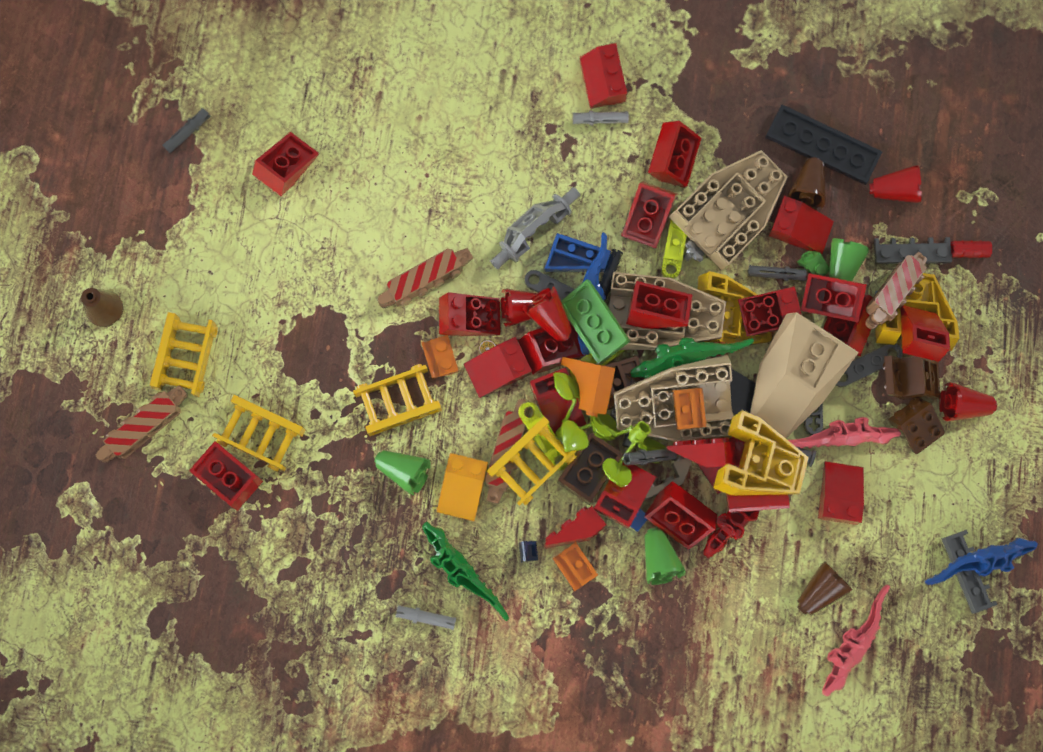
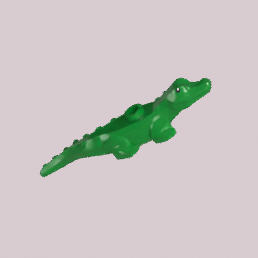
[630,338,754,379]
[422,522,509,621]

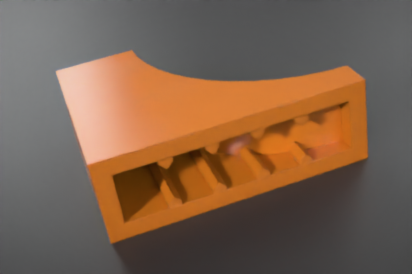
[561,357,615,417]

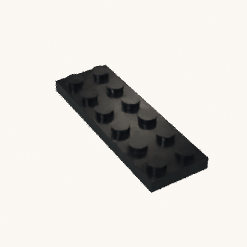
[765,104,883,185]

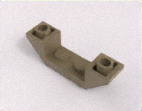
[644,456,692,501]

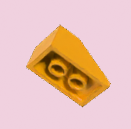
[437,453,489,521]

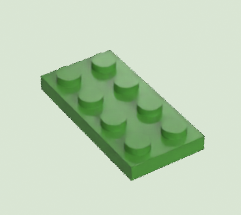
[561,279,630,365]

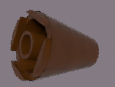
[788,157,826,210]
[81,288,124,327]
[797,561,853,615]

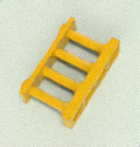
[149,312,218,398]
[353,364,442,437]
[212,395,306,472]
[487,417,577,506]

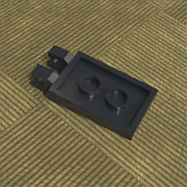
[730,368,756,416]

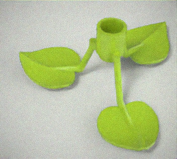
[553,372,616,452]
[590,413,667,487]

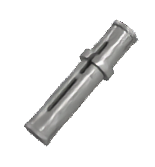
[573,111,629,125]
[395,605,456,630]

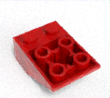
[738,286,802,337]
[439,292,500,336]
[900,305,950,362]
[530,367,586,436]
[667,437,738,468]
[594,462,656,529]
[544,506,607,549]

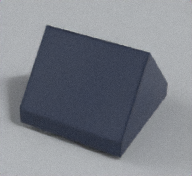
[519,541,538,562]

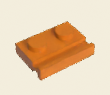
[422,335,459,380]
[673,388,706,430]
[552,543,598,592]

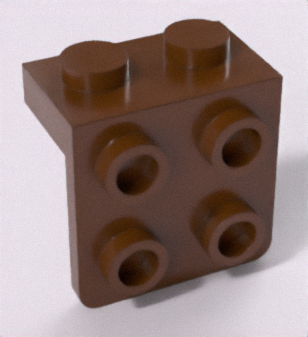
[888,398,945,454]

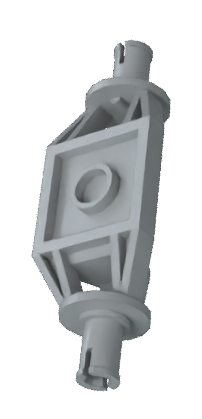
[490,187,581,269]

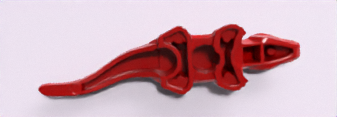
[703,510,760,558]

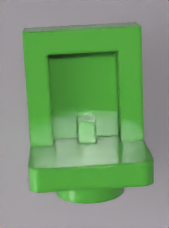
[797,251,830,276]

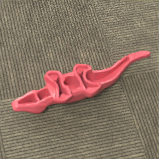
[788,417,901,449]
[822,585,890,696]

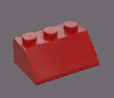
[579,43,627,109]
[648,121,702,188]
[823,294,873,356]
[644,481,717,550]
[725,493,790,512]

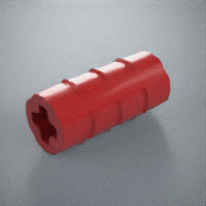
[951,240,992,258]

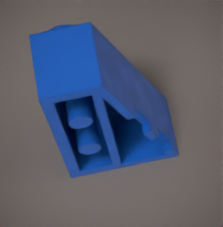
[545,233,611,272]

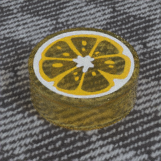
[478,339,496,354]

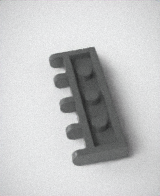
[873,237,952,265]
[942,530,998,614]

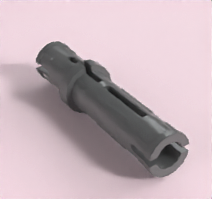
[162,108,211,154]
[748,265,807,281]
[623,449,677,466]

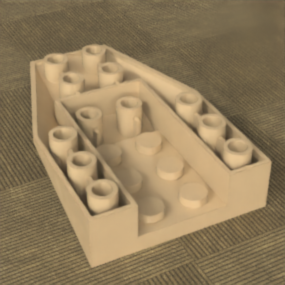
[669,150,788,270]
[609,272,726,350]
[750,313,859,439]
[614,354,734,441]

